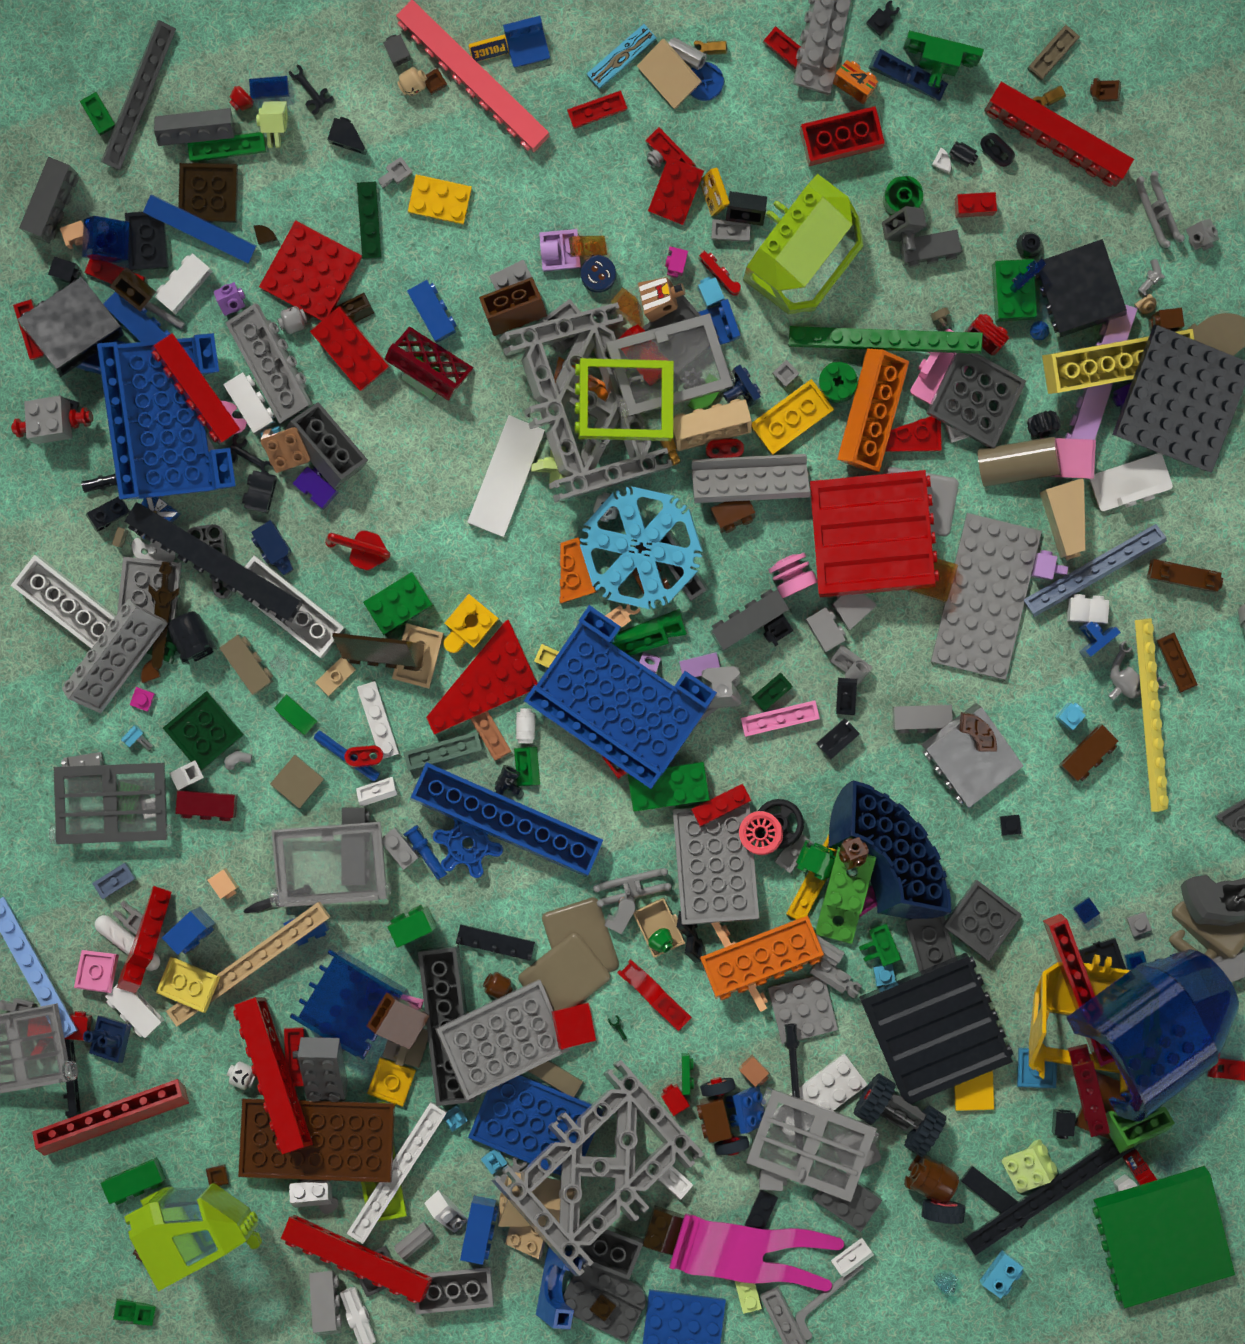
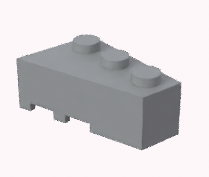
[309,1271,342,1336]

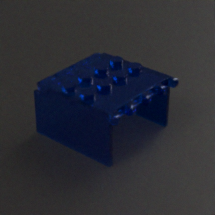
[290,949,407,1060]

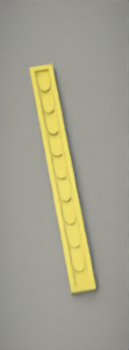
[1135,618,1169,812]

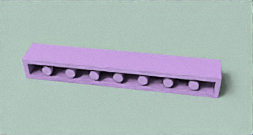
[1065,305,1137,440]

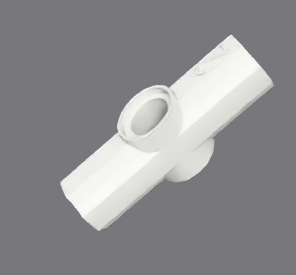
[340,1286,376,1344]

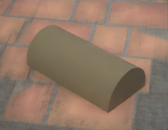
[978,437,1061,487]

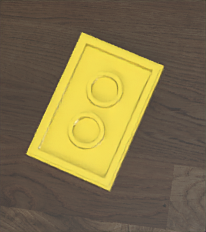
[156,956,220,1013]

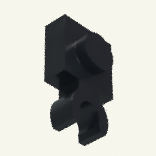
[866,0,900,36]

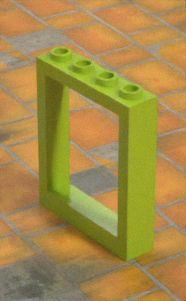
[575,358,674,441]

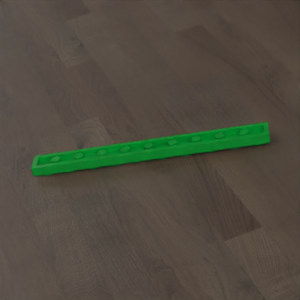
[788,326,983,354]

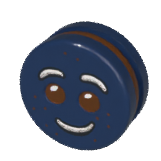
[581,255,616,293]

